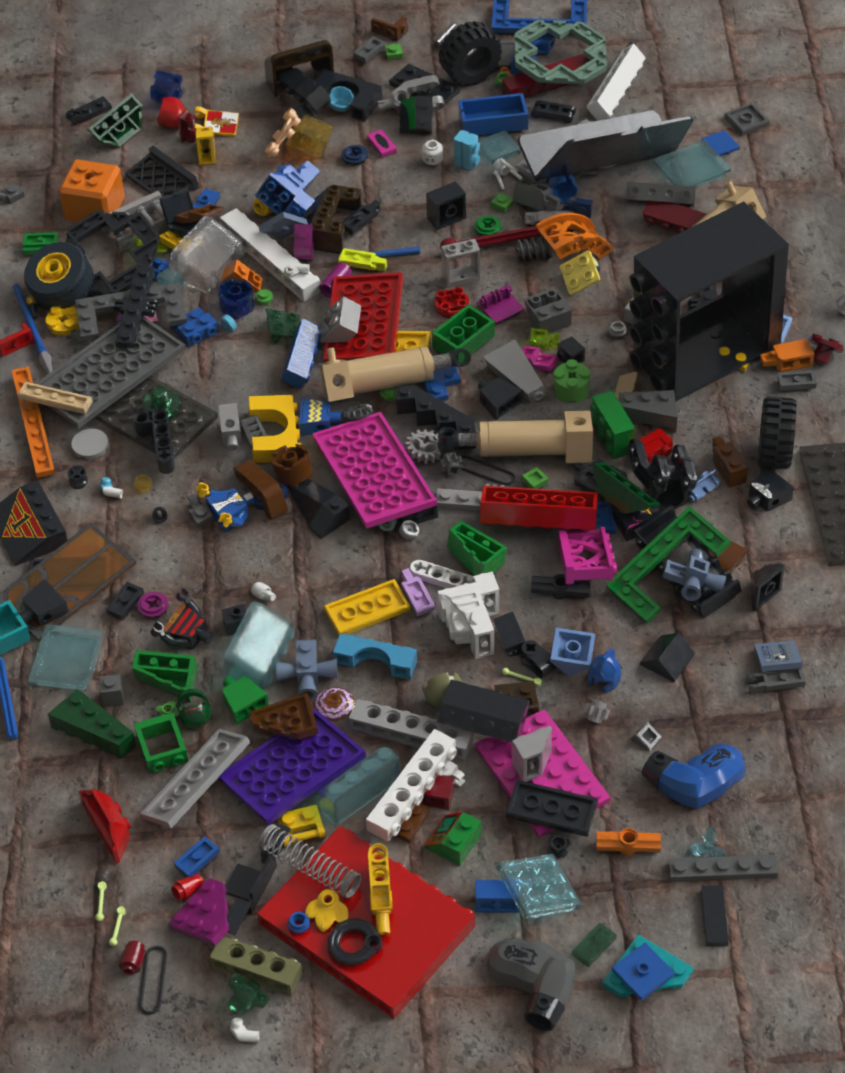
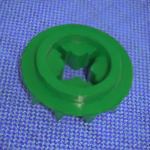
[474,216,502,236]

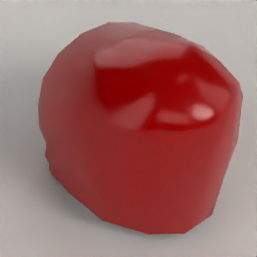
[157,97,185,129]

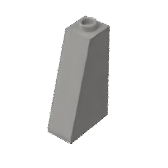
[483,340,547,403]

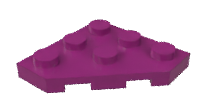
[168,878,229,946]

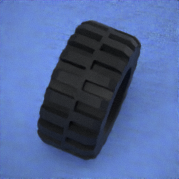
[438,21,502,85]
[758,396,797,469]

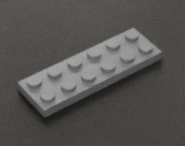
[140,729,250,828]

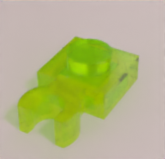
[529,328,561,348]

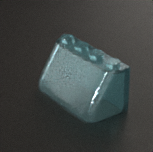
[224,601,295,691]
[314,747,400,826]

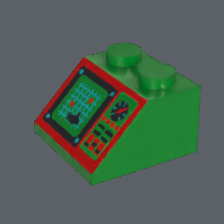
[424,812,481,866]

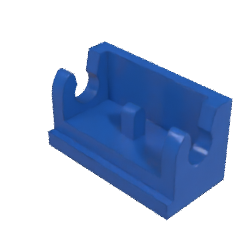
[475,880,519,913]

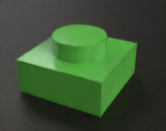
[385,44,403,61]
[491,192,514,213]
[522,467,548,489]

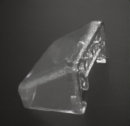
[170,216,246,293]

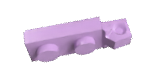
[401,568,435,616]

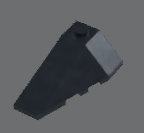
[288,478,350,539]

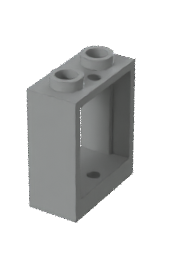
[441,239,481,288]

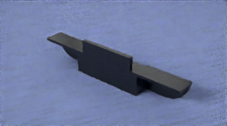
[225,823,291,935]

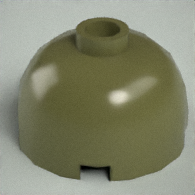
[422,672,462,709]

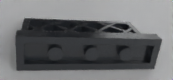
[125,146,199,197]

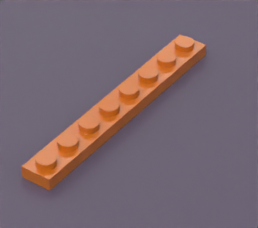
[11,366,55,478]

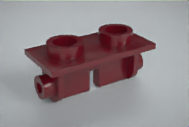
[177,108,196,144]

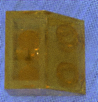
[286,114,334,158]

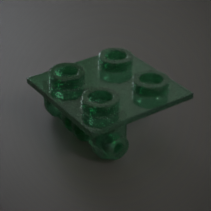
[266,308,300,343]

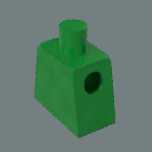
[222,676,269,724]

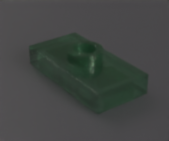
[572,922,617,968]

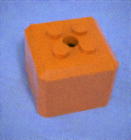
[58,159,125,222]

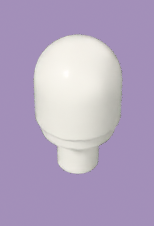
[251,582,276,601]

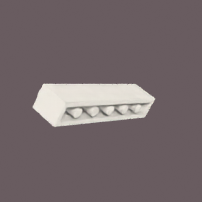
[586,44,645,121]

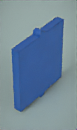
[701,130,740,158]

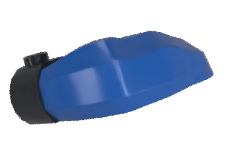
[642,743,746,809]

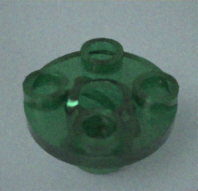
[143,386,180,418]
[227,973,270,1016]

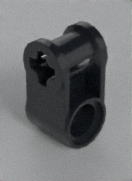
[521,640,556,679]

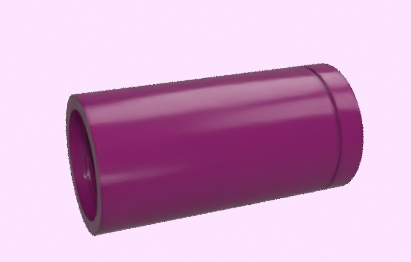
[319,262,352,298]

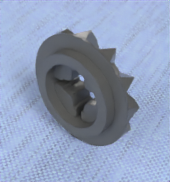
[343,403,373,420]

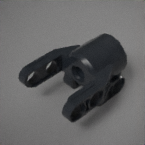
[628,439,697,511]

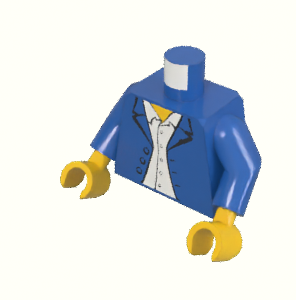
[196,482,254,533]

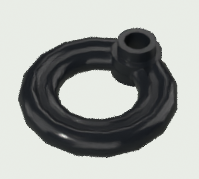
[328,918,383,966]

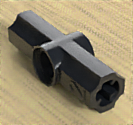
[531,574,591,599]

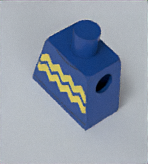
[299,398,341,436]

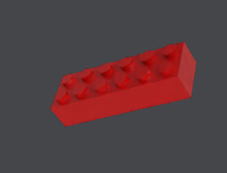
[480,486,598,531]

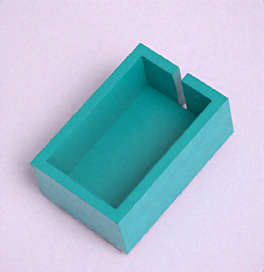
[0,600,30,655]

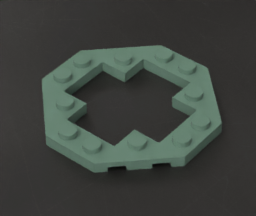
[515,20,607,84]

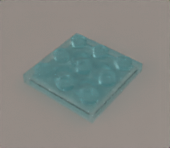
[496,854,581,919]

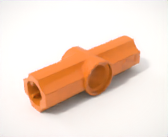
[596,828,661,856]

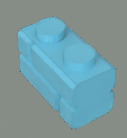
[454,130,480,171]

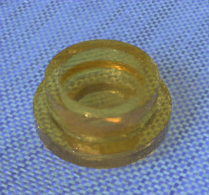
[134,475,153,492]

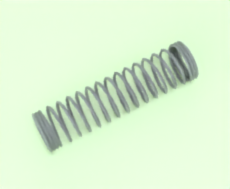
[258,824,361,899]

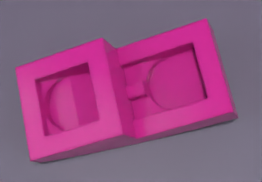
[521,345,558,372]

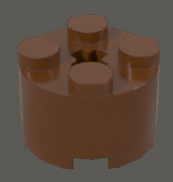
[271,444,313,487]

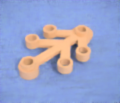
[265,108,301,158]

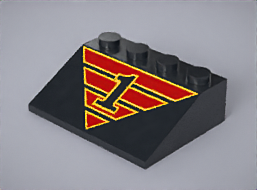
[0,480,68,566]

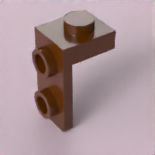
[371,16,409,41]

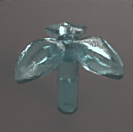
[689,825,726,857]

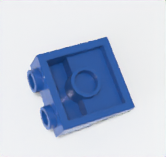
[170,307,218,347]

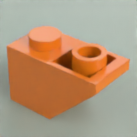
[221,260,263,292]

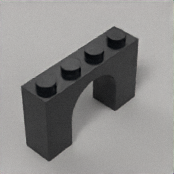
[314,69,383,122]

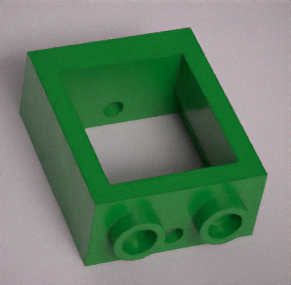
[134,712,188,773]

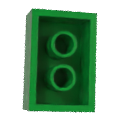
[432,304,495,362]
[590,390,635,460]

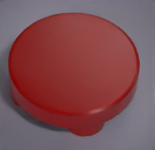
[434,287,469,318]

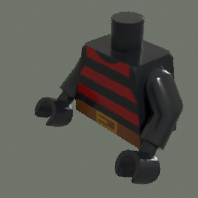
[150,588,213,650]

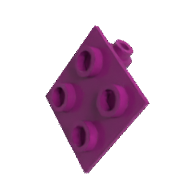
[476,285,525,324]

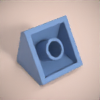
[550,628,595,677]

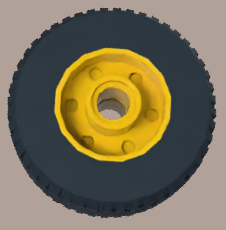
[24,242,94,309]

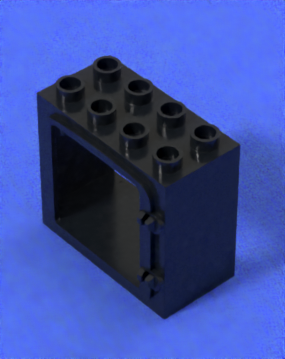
[629,201,789,402]

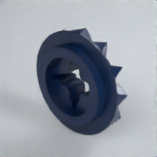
[342,145,368,165]

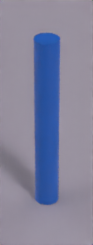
[371,246,420,258]

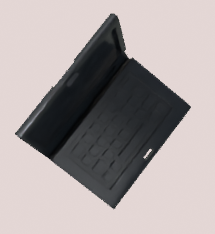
[160,188,218,238]

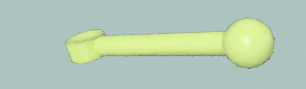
[502,668,542,687]
[95,882,107,922]
[109,906,126,946]

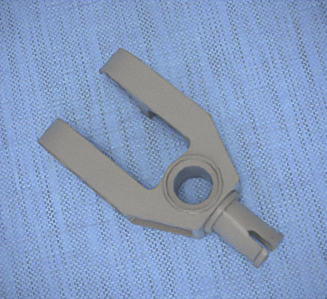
[378,75,444,113]

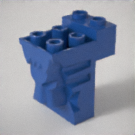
[255,160,320,218]

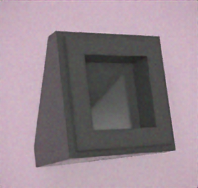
[630,722,661,751]

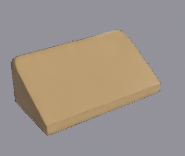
[615,372,638,399]

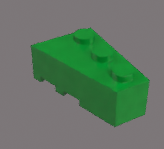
[447,521,507,576]
[132,650,198,702]

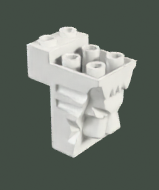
[438,572,499,659]

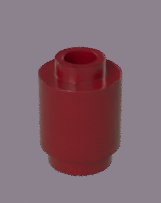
[119,940,145,975]

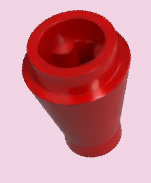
[171,873,204,901]

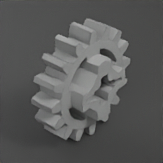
[405,429,444,464]

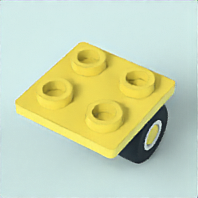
[560,250,600,296]

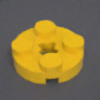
[46,306,79,336]

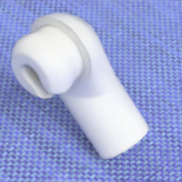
[230,1017,259,1042]

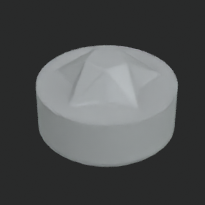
[399,520,419,540]

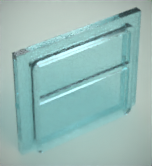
[653,140,731,187]
[28,624,104,691]

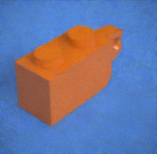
[760,339,814,372]

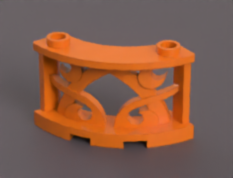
[536,213,614,260]

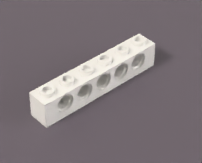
[366,729,457,842]

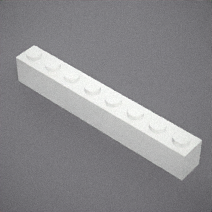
[220,208,321,302]

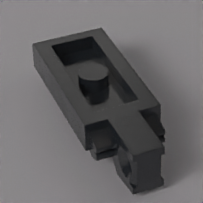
[341,200,381,235]

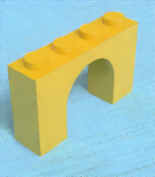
[249,395,301,463]

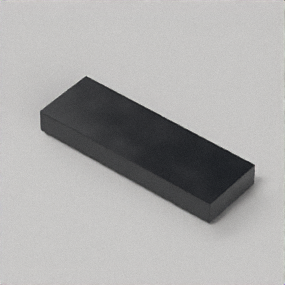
[701,885,729,946]

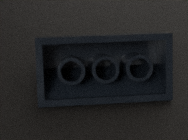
[437,680,530,743]

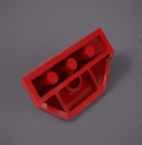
[78,789,131,864]

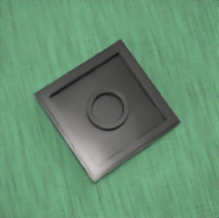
[724,103,770,136]

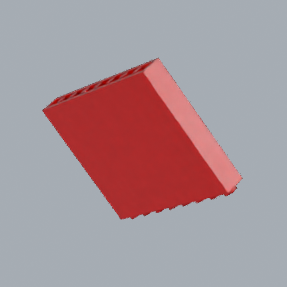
[257,825,475,1019]

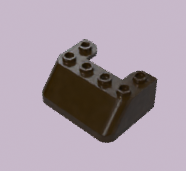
[264,40,334,97]
[304,185,362,254]

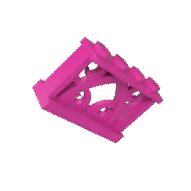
[558,527,617,584]

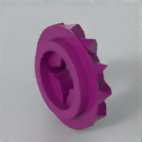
[137,592,169,619]

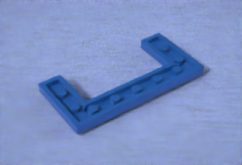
[492,0,587,34]

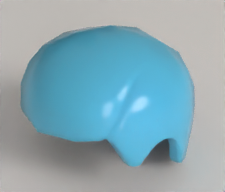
[329,86,353,112]

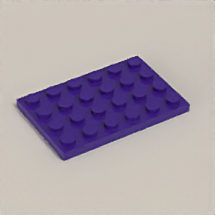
[218,708,366,825]

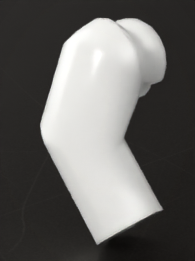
[284,263,310,277]

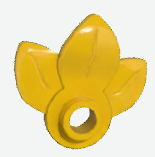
[305,889,349,933]

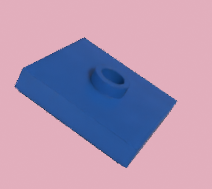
[612,943,675,1001]

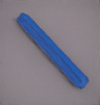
[0,657,18,740]

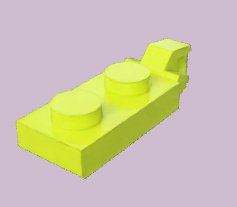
[338,248,387,271]

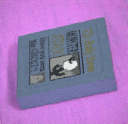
[754,640,802,672]

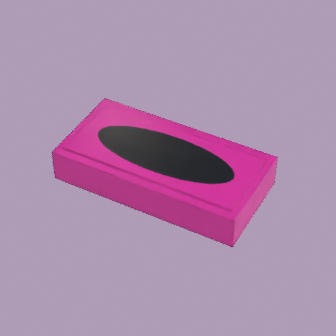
[367,129,397,158]

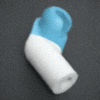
[100,477,123,499]

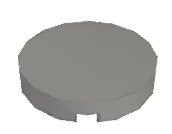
[71,429,109,460]

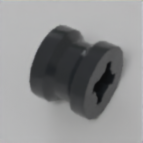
[67,465,88,489]

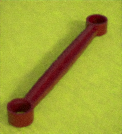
[440,226,574,252]

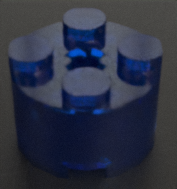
[150,70,183,104]
[218,278,254,320]

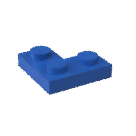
[423,367,461,401]

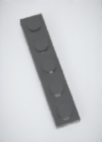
[668,855,778,882]

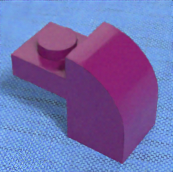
[294,224,314,260]

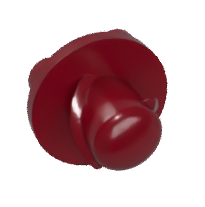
[808,333,844,365]

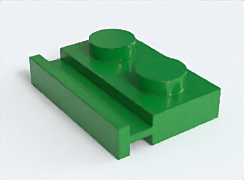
[22,232,59,256]

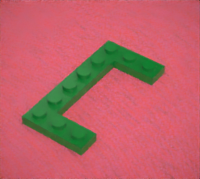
[606,506,731,624]

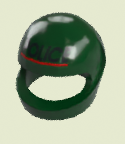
[177,689,212,729]

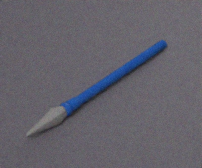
[13,284,52,374]

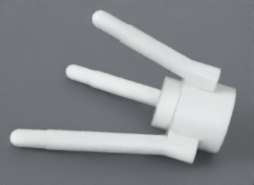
[493,158,523,190]

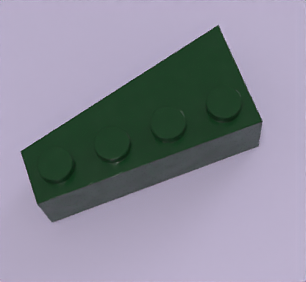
[48,689,136,759]

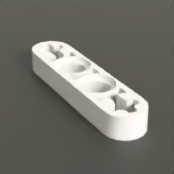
[410,560,474,588]

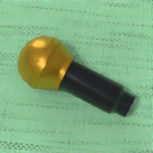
[26,295,38,319]

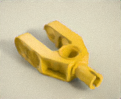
[368,843,393,935]

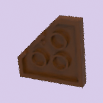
[250,692,319,740]

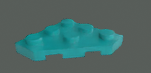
[602,934,694,998]

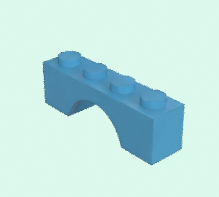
[333,634,417,680]

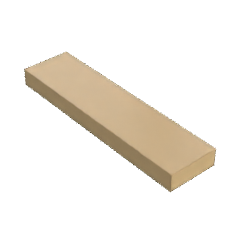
[18,382,93,414]

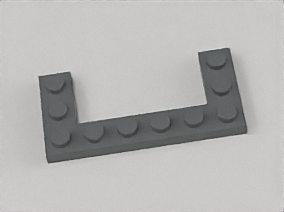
[75,282,187,341]

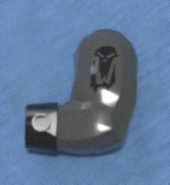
[487,938,576,1031]

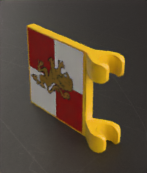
[194,106,239,137]

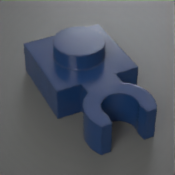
[563,198,593,218]

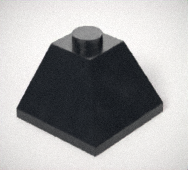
[751,563,785,612]

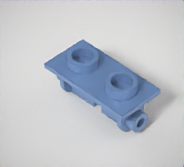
[687,469,720,502]

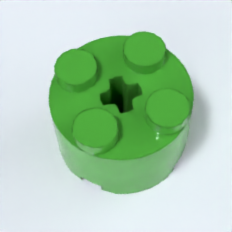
[554,359,591,403]

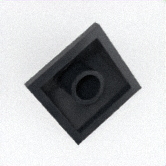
[640,632,695,682]

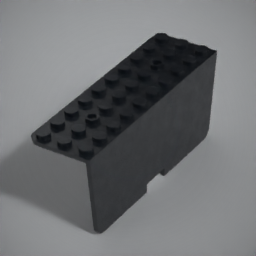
[518,111,694,181]

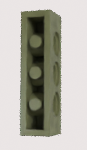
[210,936,302,996]

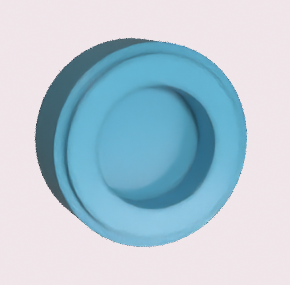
[220,314,237,332]

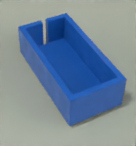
[458,93,528,135]

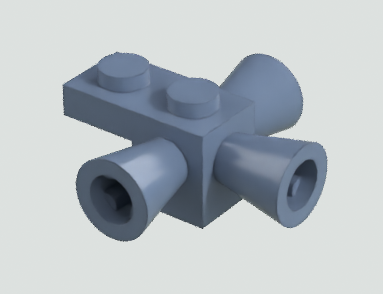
[662,549,726,601]
[276,640,338,700]

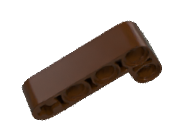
[233,459,288,520]

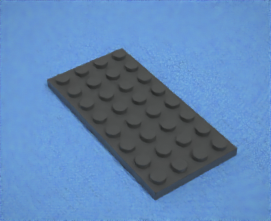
[36,316,186,428]

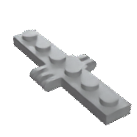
[436,484,505,511]

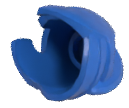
[548,174,578,203]
[588,649,621,693]

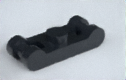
[531,100,576,124]

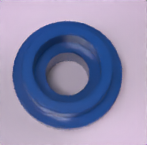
[288,912,310,933]

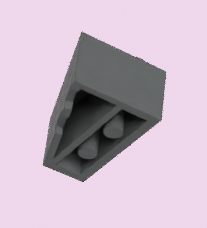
[618,390,678,432]

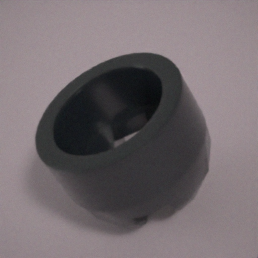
[152,506,168,523]

